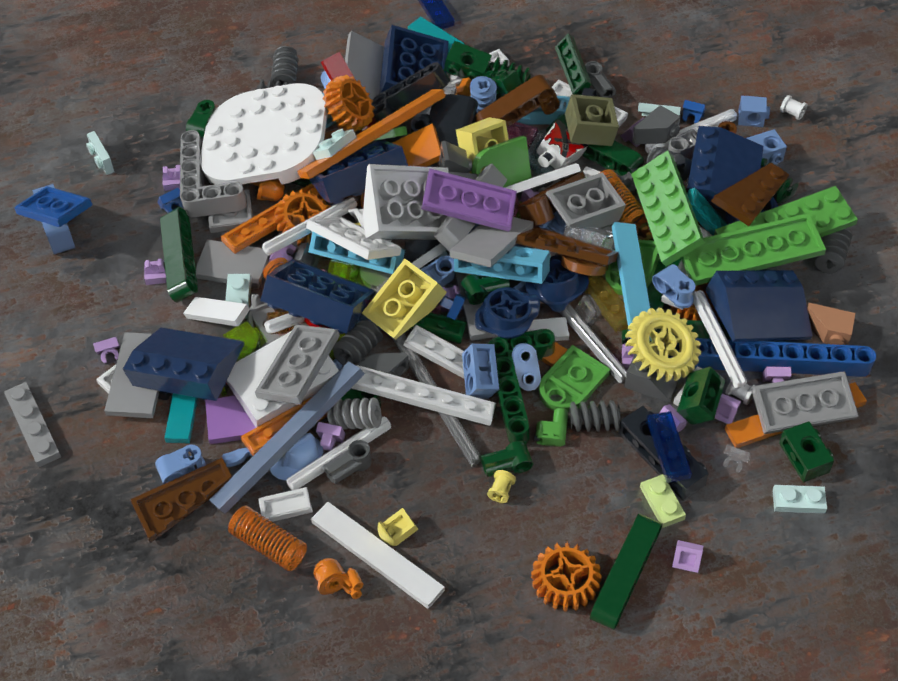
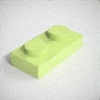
[640,474,686,528]

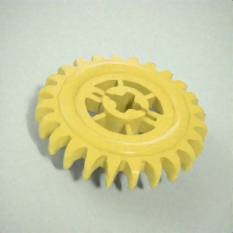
[625,308,701,382]

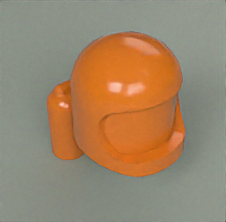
[249,178,285,201]
[314,558,363,599]

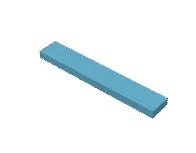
[612,222,652,341]

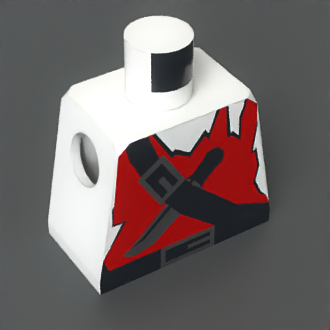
[536,119,588,169]

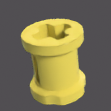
[487,470,516,503]

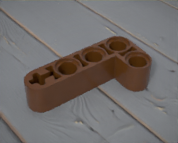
[474,75,560,127]
[516,170,586,226]

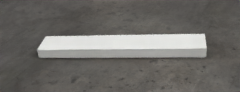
[352,365,496,426]
[311,502,445,609]

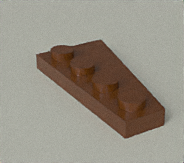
[711,163,790,226]
[516,227,618,266]
[130,458,232,543]

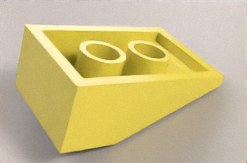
[456,117,509,174]
[362,259,447,340]

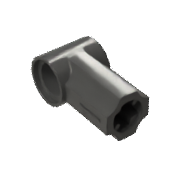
[585,61,616,98]
[323,440,371,484]

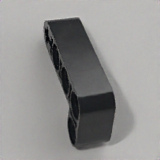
[371,62,450,122]

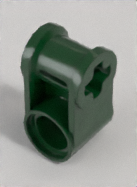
[186,100,215,139]

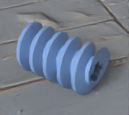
[470,76,497,113]

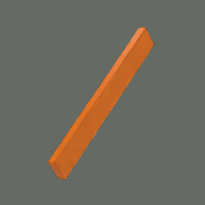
[297,89,446,179]

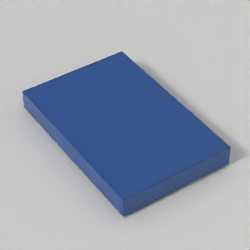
[14,186,92,227]

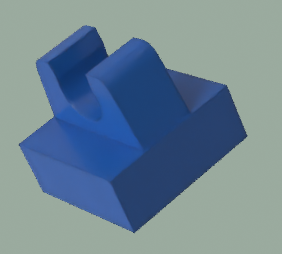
[683,100,706,124]
[157,188,183,213]
[440,294,466,320]

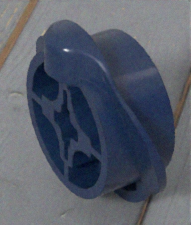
[526,255,589,312]
[475,287,540,338]

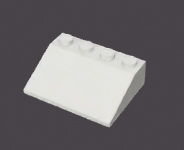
[363,164,449,240]
[226,332,339,427]

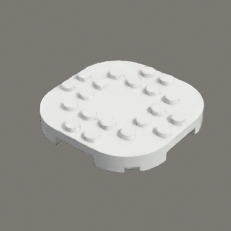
[200,83,330,185]

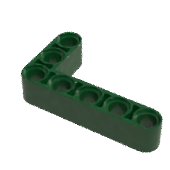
[488,329,555,444]

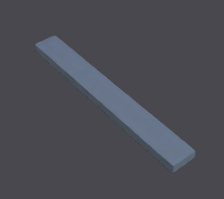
[209,361,365,514]

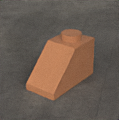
[807,303,856,345]

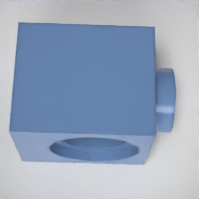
[738,96,770,127]

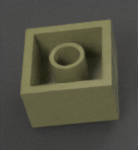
[565,94,619,146]

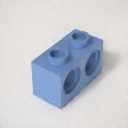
[747,129,787,165]
[462,343,499,399]

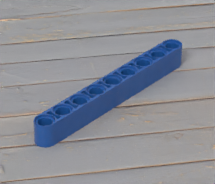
[668,337,876,377]

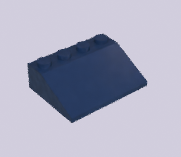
[379,25,449,94]
[687,126,764,210]
[309,140,408,204]
[260,259,375,334]
[705,270,813,342]
[123,327,245,401]

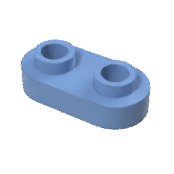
[512,343,541,391]

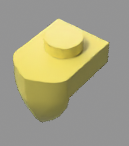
[378,508,418,546]

